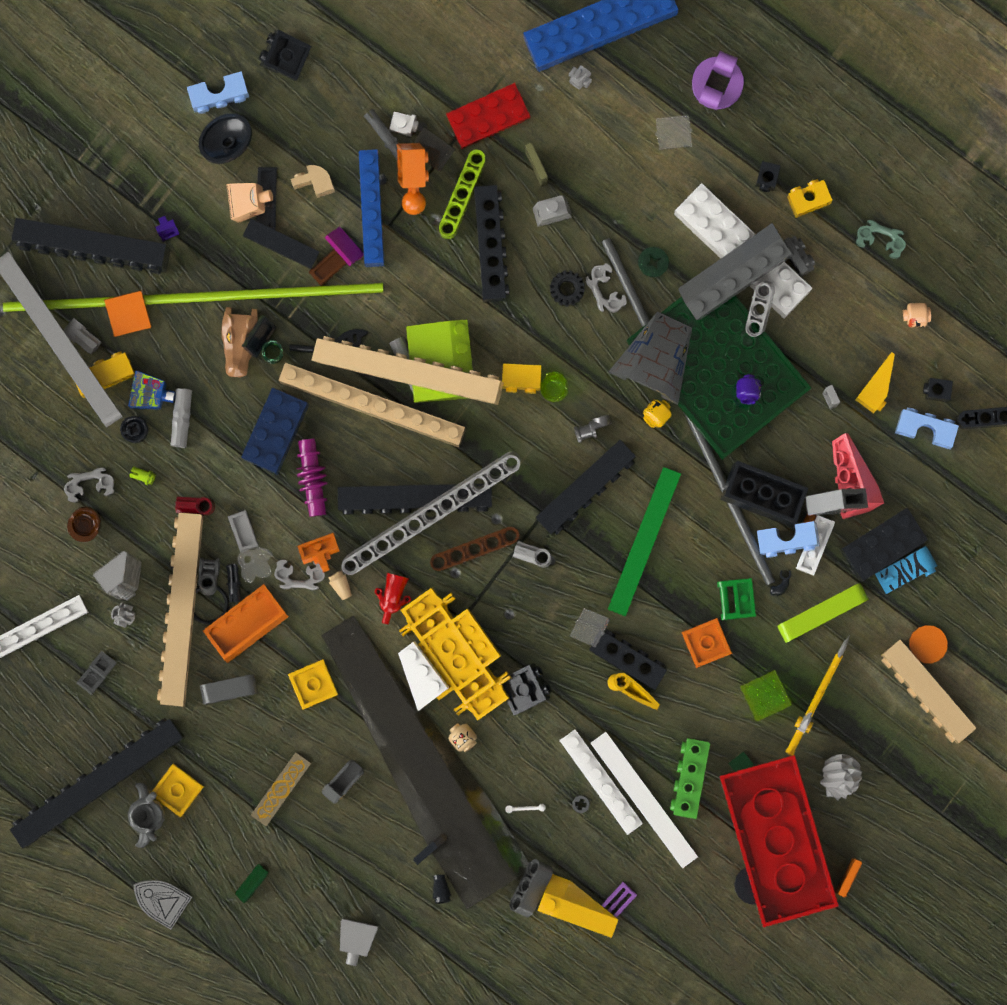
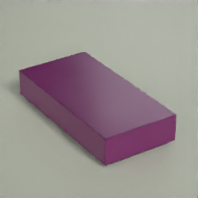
[325,226,364,266]

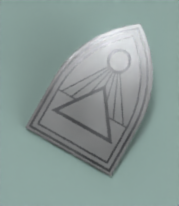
[134,880,192,930]

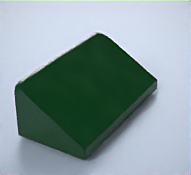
[235,864,269,903]

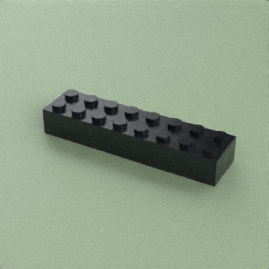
[11,218,171,275]

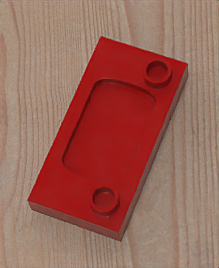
[720,755,838,927]

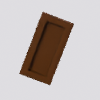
[309,249,347,286]

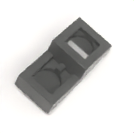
[77,651,117,695]

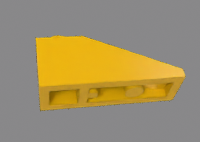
[855,352,895,413]

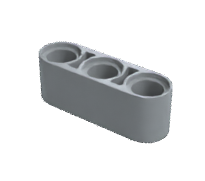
[746,281,775,337]

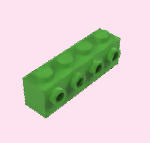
[670,738,710,819]

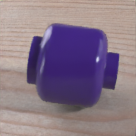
[736,374,762,404]

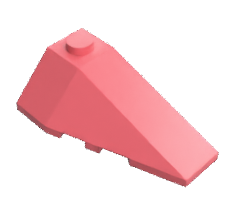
[832,433,884,519]

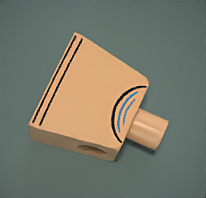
[227,183,273,223]

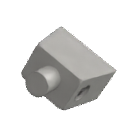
[533,195,572,227]
[340,918,379,966]

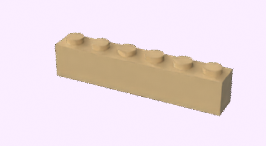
[881,639,976,744]

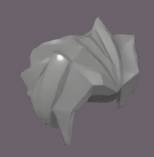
[820,754,862,800]

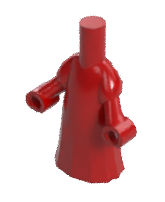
[375,573,411,625]

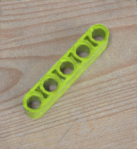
[439,150,486,239]
[777,583,869,643]

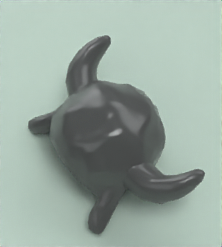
[128,783,165,848]

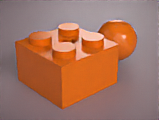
[397,143,429,215]

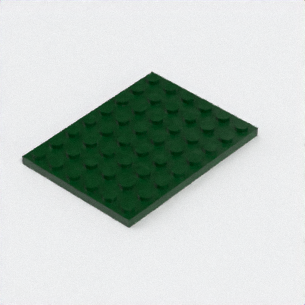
[626,296,811,460]

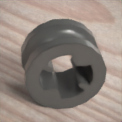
[572,795,590,813]

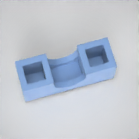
[187,71,249,113]
[895,408,959,449]
[757,521,820,558]

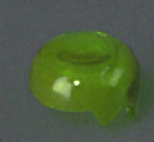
[540,371,569,403]

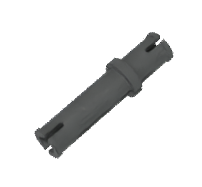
[364,109,399,159]

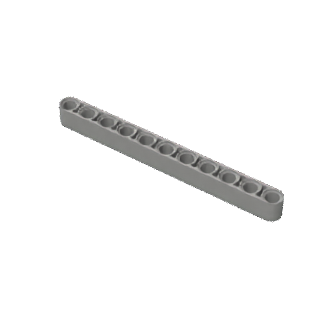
[0,252,123,427]
[342,451,520,575]

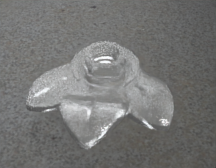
[237,547,273,583]

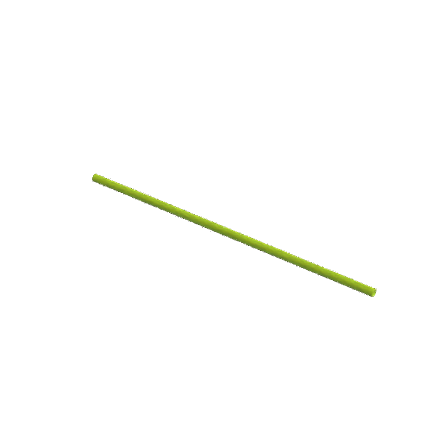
[3,283,384,312]

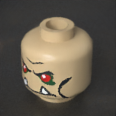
[448,723,477,753]

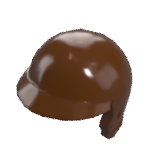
[67,506,101,542]

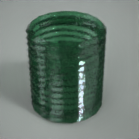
[262,340,283,364]

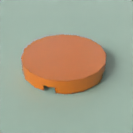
[909,625,948,664]

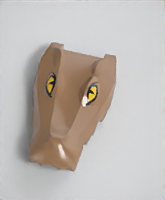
[221,307,259,378]

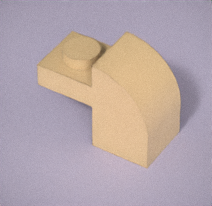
[291,165,335,198]

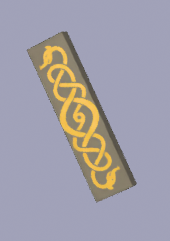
[251,752,312,827]

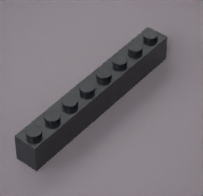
[338,484,492,515]

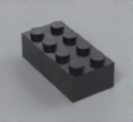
[720,461,808,527]
[840,508,928,582]

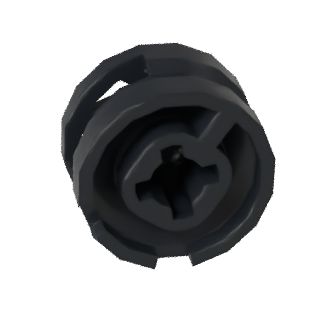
[120,416,149,443]

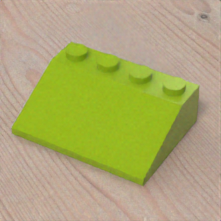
[406,320,473,402]

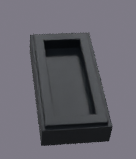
[242,315,276,358]
[413,833,448,865]

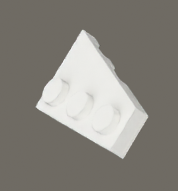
[398,641,449,711]

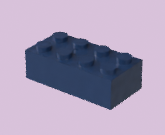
[241,388,309,475]

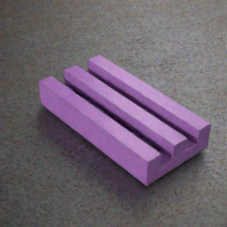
[601,882,637,918]

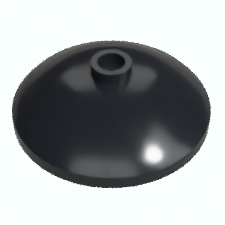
[199,113,252,164]

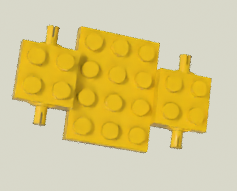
[399,587,511,720]

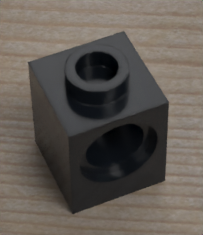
[756,161,781,192]
[923,378,953,402]

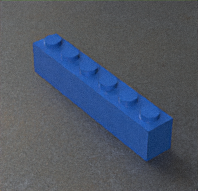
[359,150,385,267]

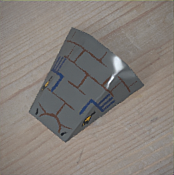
[608,312,692,405]

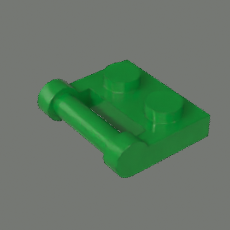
[717,578,756,620]

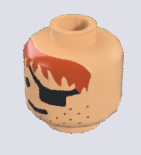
[903,303,931,327]

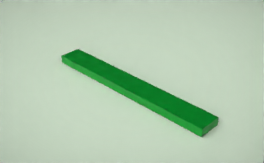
[608,467,681,616]

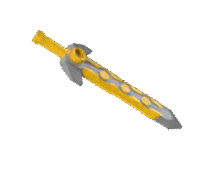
[785,635,850,756]

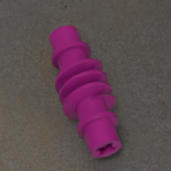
[296,439,328,517]

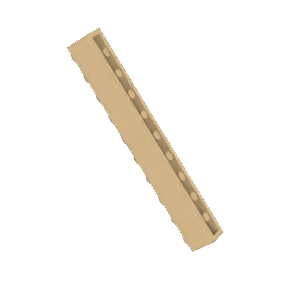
[312,336,504,405]
[279,363,466,447]
[157,513,204,707]

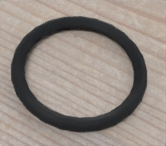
[194,584,229,624]

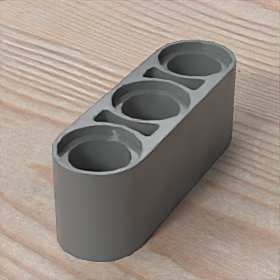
[200,674,258,705]
[509,859,553,917]

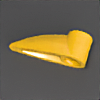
[607,673,660,710]

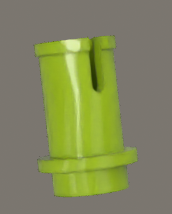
[130,466,156,485]

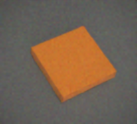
[104,290,152,337]
[682,618,732,668]
[835,858,862,897]

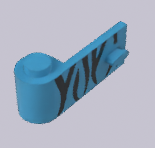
[875,546,937,594]

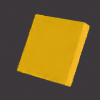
[288,659,338,710]
[152,763,204,818]

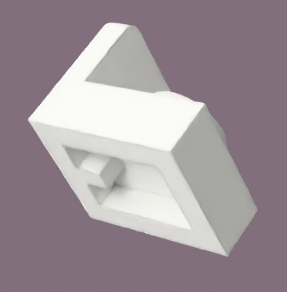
[389,111,419,137]

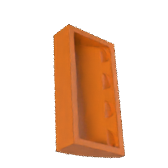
[203,584,289,663]

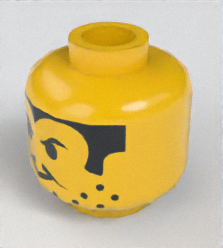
[643,400,672,428]

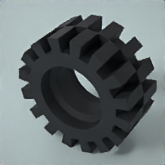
[550,270,585,307]

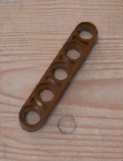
[430,527,519,571]

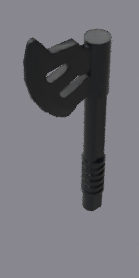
[289,329,368,353]

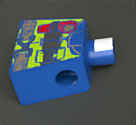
[128,371,175,409]

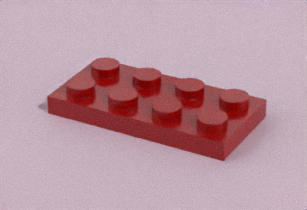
[446,83,531,149]

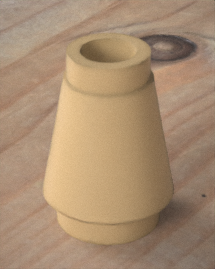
[328,570,352,600]

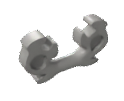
[586,263,627,313]
[64,467,115,503]
[274,560,325,590]

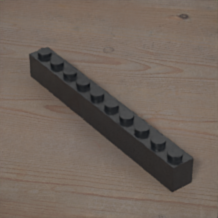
[9,718,184,849]

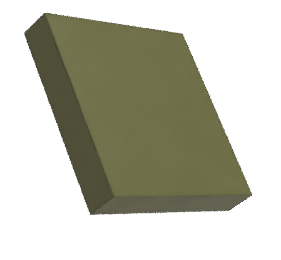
[525,143,548,187]

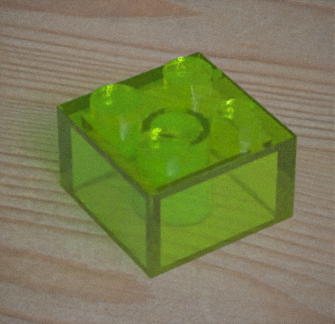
[739,670,792,722]

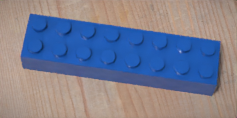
[523,0,678,72]

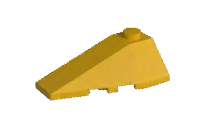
[538,874,619,938]

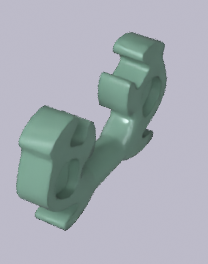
[855,220,906,259]

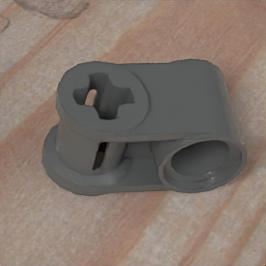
[198,557,220,596]

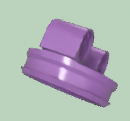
[692,51,744,110]

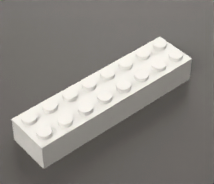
[674,183,812,319]

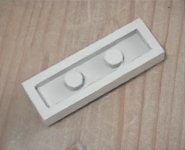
[796,515,835,576]

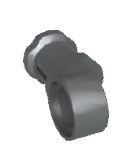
[574,415,612,443]

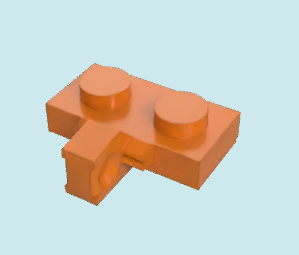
[297,533,340,573]

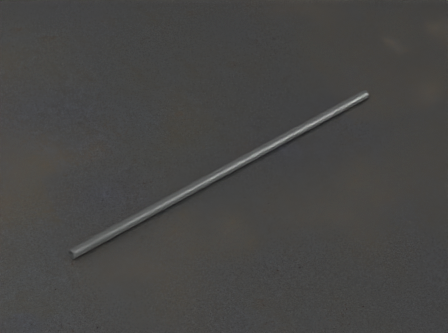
[602,238,775,585]

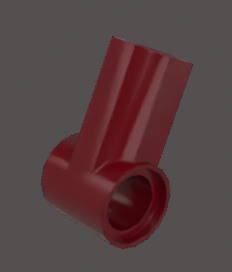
[175,497,215,516]

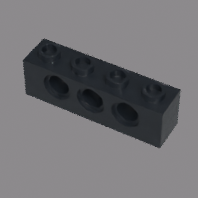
[589,629,667,690]

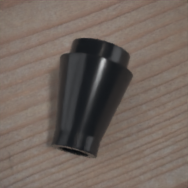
[433,874,452,904]

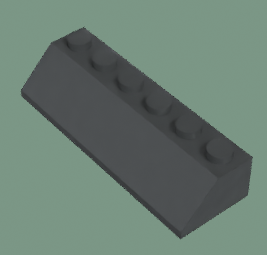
[678,223,794,320]

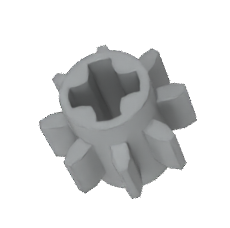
[569,66,592,89]
[111,603,135,628]

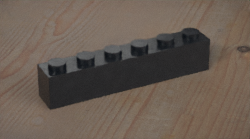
[535,440,636,535]

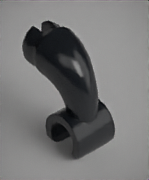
[770,570,791,596]

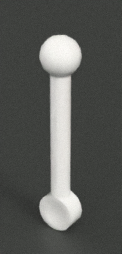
[505,804,546,813]

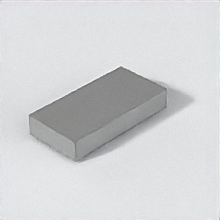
[822,385,840,409]
[228,510,259,553]

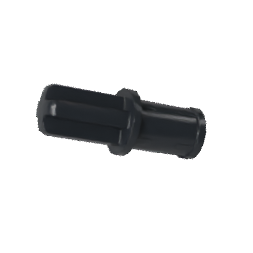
[226,564,242,602]

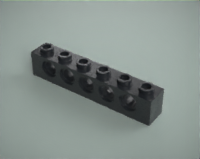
[474,185,509,303]

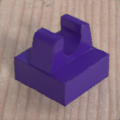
[155,216,180,242]

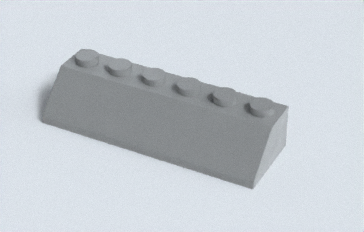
[93,551,142,601]

